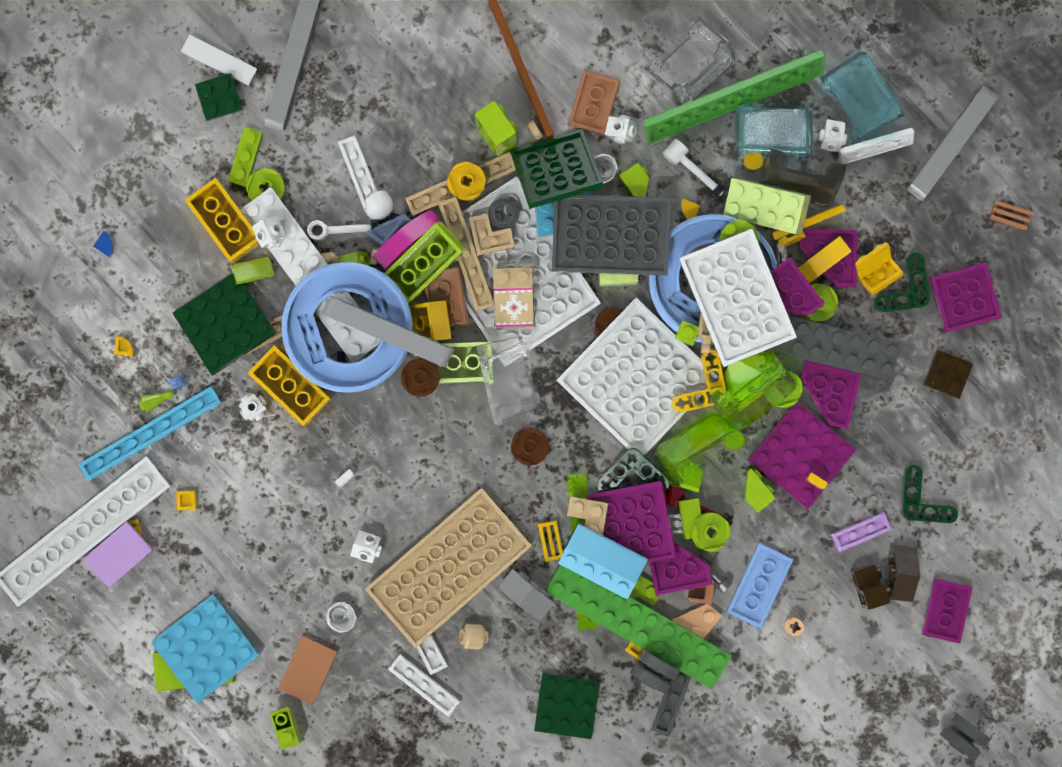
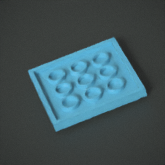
[151,594,260,704]

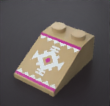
[493,268,534,329]

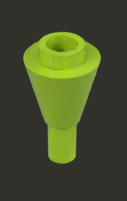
[138,390,174,413]

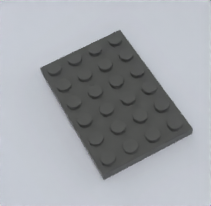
[551,195,671,276]

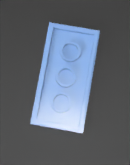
[726,542,794,629]

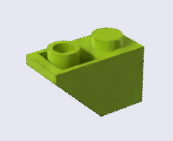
[743,468,776,513]
[270,706,302,750]

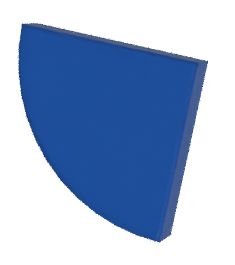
[93,231,113,257]

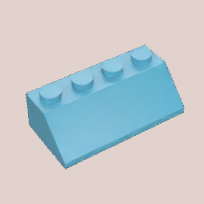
[558,524,648,600]

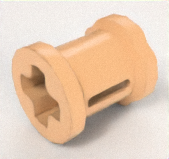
[784,617,804,636]

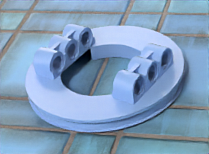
[649,214,778,344]
[282,262,413,393]

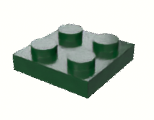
[195,73,243,121]

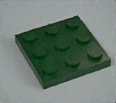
[534,673,600,739]

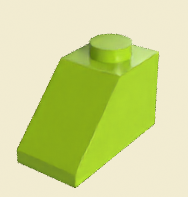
[618,163,649,197]
[677,462,703,492]

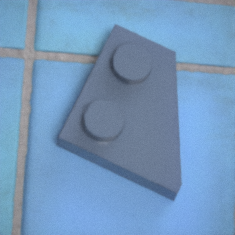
[366,214,412,245]

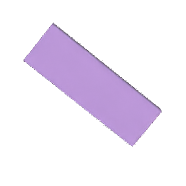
[831,512,892,552]

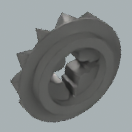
[488,198,519,229]

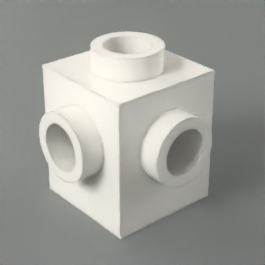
[605,115,637,144]
[818,119,847,152]
[252,216,286,248]
[239,393,269,422]
[351,530,382,563]

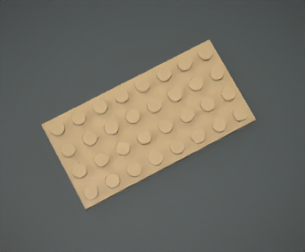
[364,488,532,648]

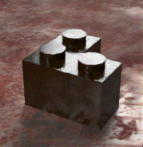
[886,545,921,602]
[850,564,892,610]

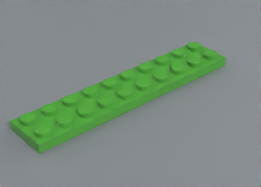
[643,50,825,145]
[545,565,732,689]

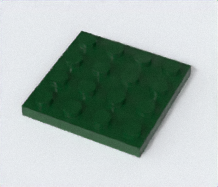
[510,129,603,209]
[173,273,277,376]

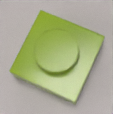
[675,320,699,346]

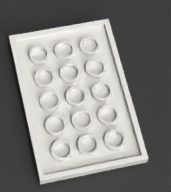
[679,229,797,367]

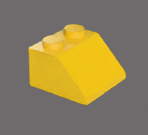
[409,301,451,341]

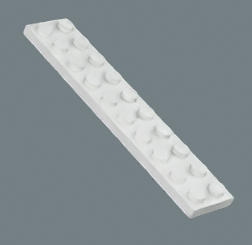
[240,187,381,362]
[0,456,171,607]

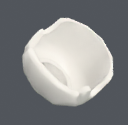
[593,154,618,184]
[364,191,393,220]
[326,602,357,633]

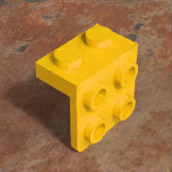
[855,242,904,296]

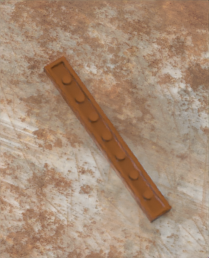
[488,0,554,139]

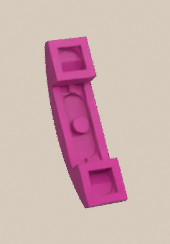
[373,210,444,271]

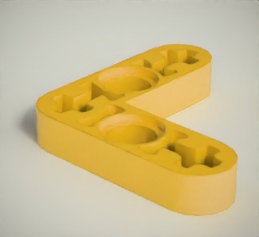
[671,349,727,412]

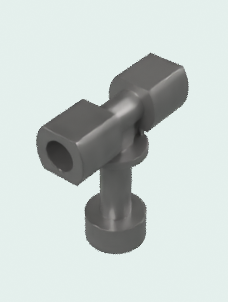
[700,550,732,593]

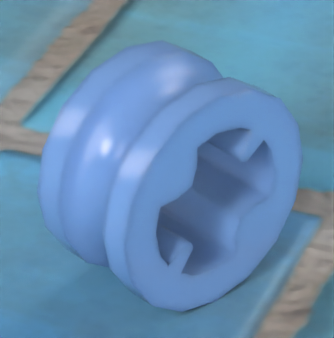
[168,375,187,391]

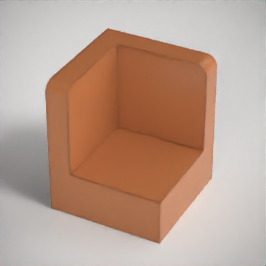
[687,585,714,605]

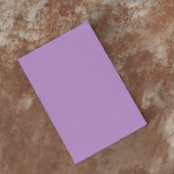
[83,521,153,588]

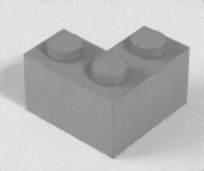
[498,569,555,621]

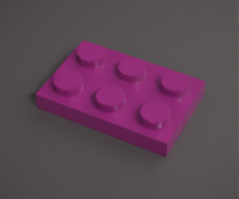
[921,578,973,644]

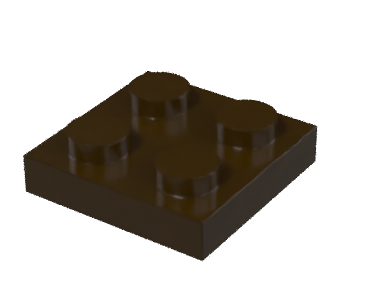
[923,350,973,399]

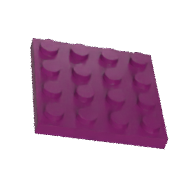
[748,402,856,509]
[587,481,677,563]

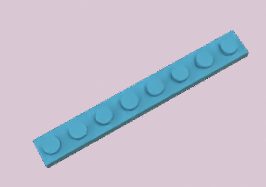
[78,386,222,481]

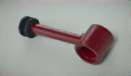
[665,484,734,526]

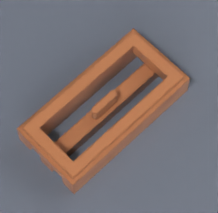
[989,200,1032,231]

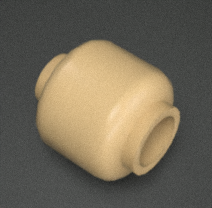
[459,624,489,650]

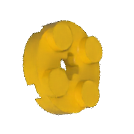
[447,162,486,201]

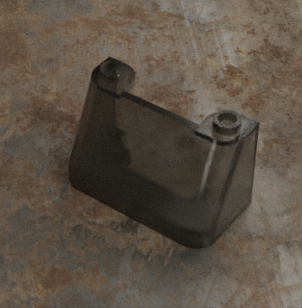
[760,149,847,207]

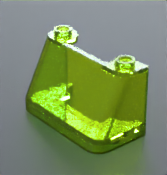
[709,349,797,430]
[656,413,747,484]

